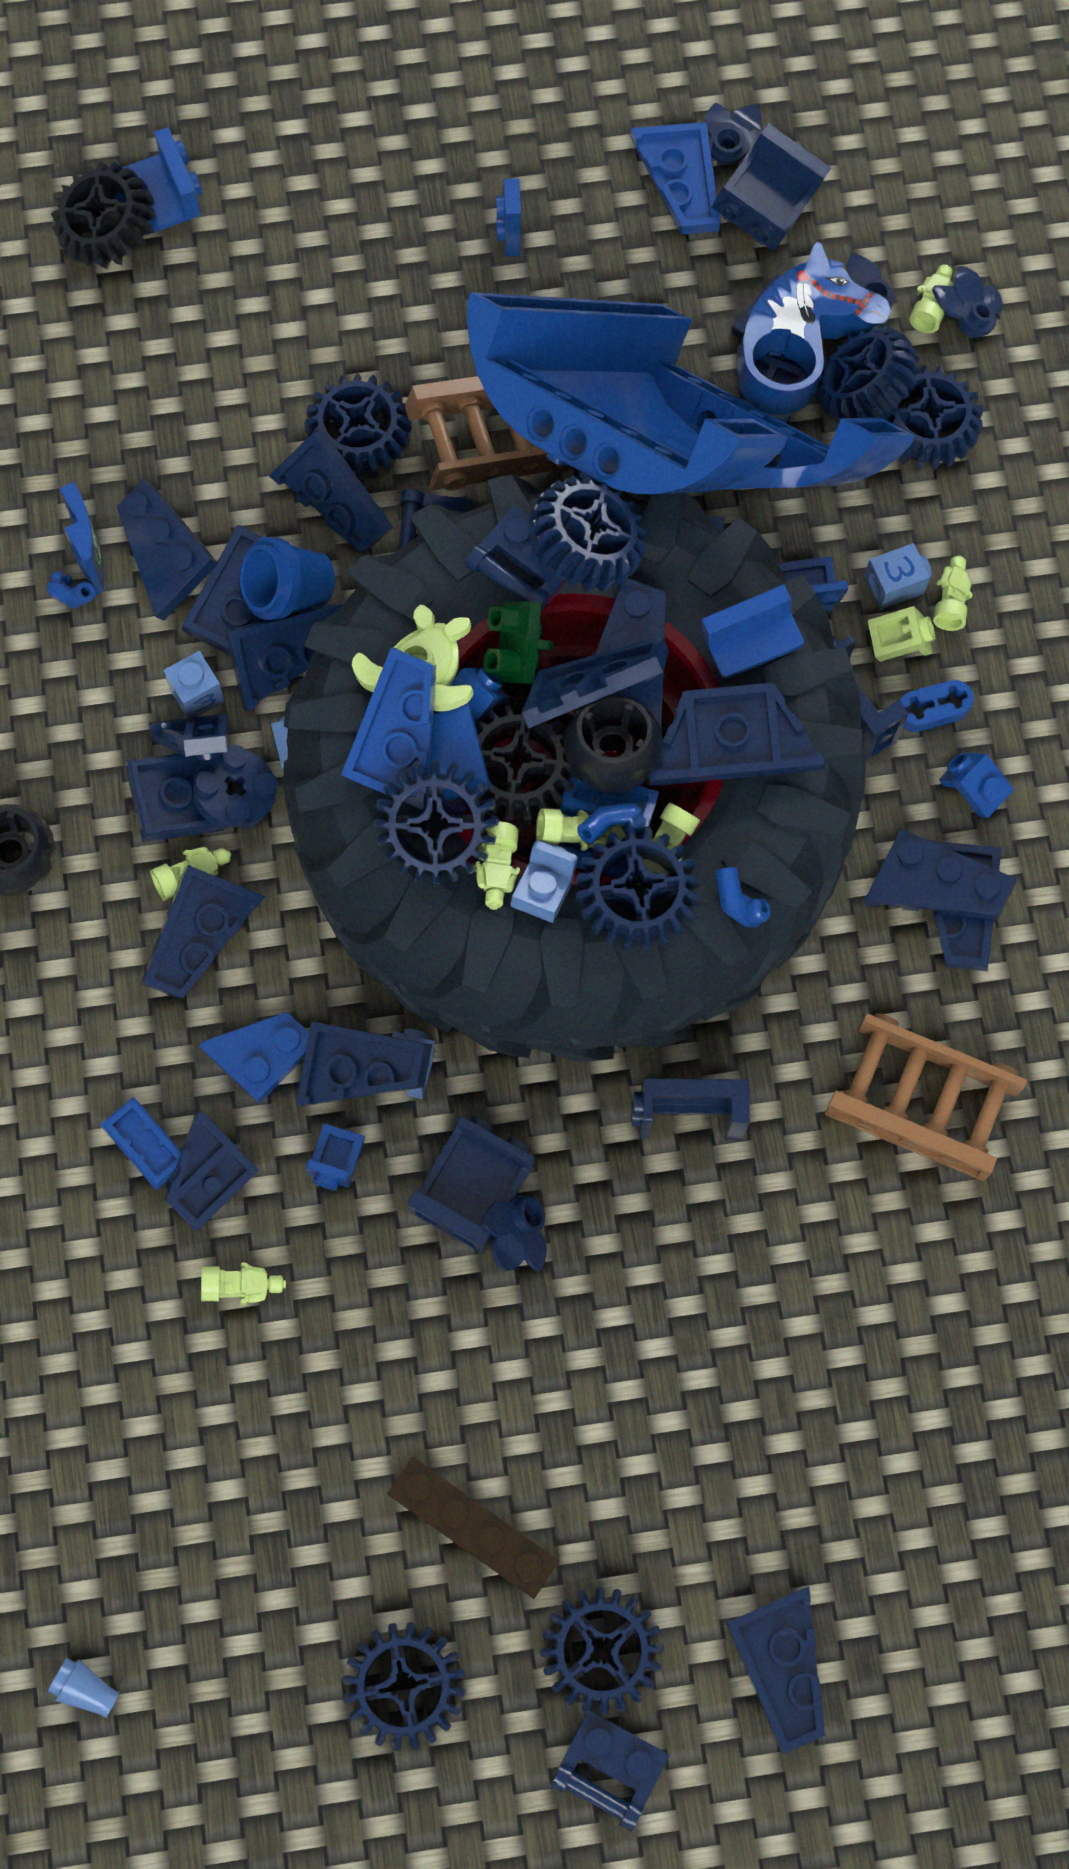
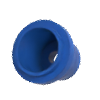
[240,537,335,620]

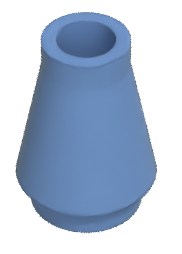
[48,1658,120,1718]

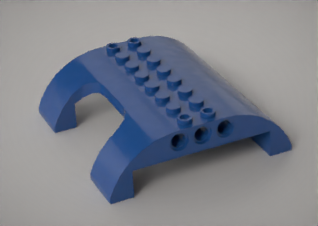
[467,292,915,494]

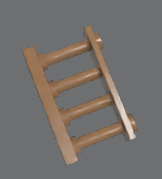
[405,376,574,491]
[824,1013,1027,1182]

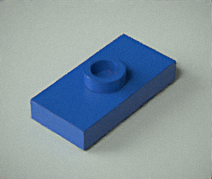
[100,1097,181,1191]

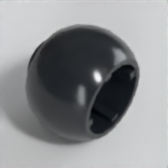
[563,694,662,793]
[0,804,56,896]

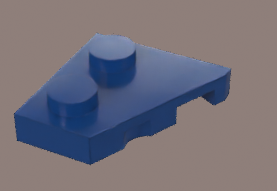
[496,179,521,256]
[199,1012,309,1104]

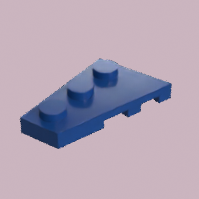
[630,122,720,234]
[341,647,437,810]

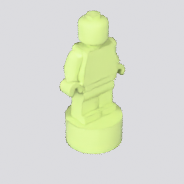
[909,265,953,333]
[933,555,972,631]
[635,802,700,887]
[536,808,625,851]
[475,822,520,910]
[150,847,231,901]
[201,1262,286,1306]

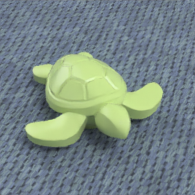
[352,605,474,712]

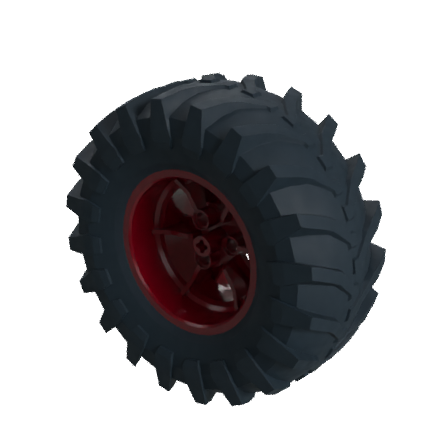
[283,468,865,1062]

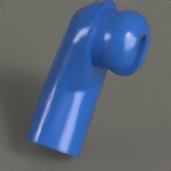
[47,571,95,609]
[577,802,646,844]
[715,867,771,928]

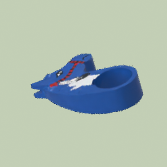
[737,242,891,415]

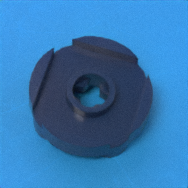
[192,744,278,830]

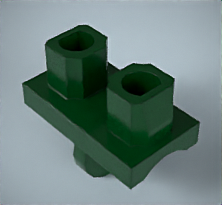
[483,602,554,684]

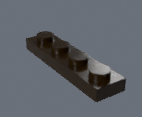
[387,1457,559,1599]

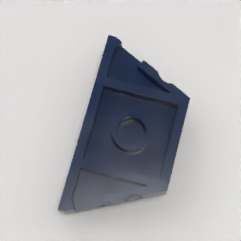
[649,682,825,786]

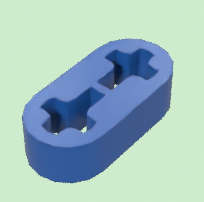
[900,680,974,732]

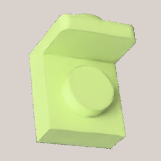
[868,606,935,662]

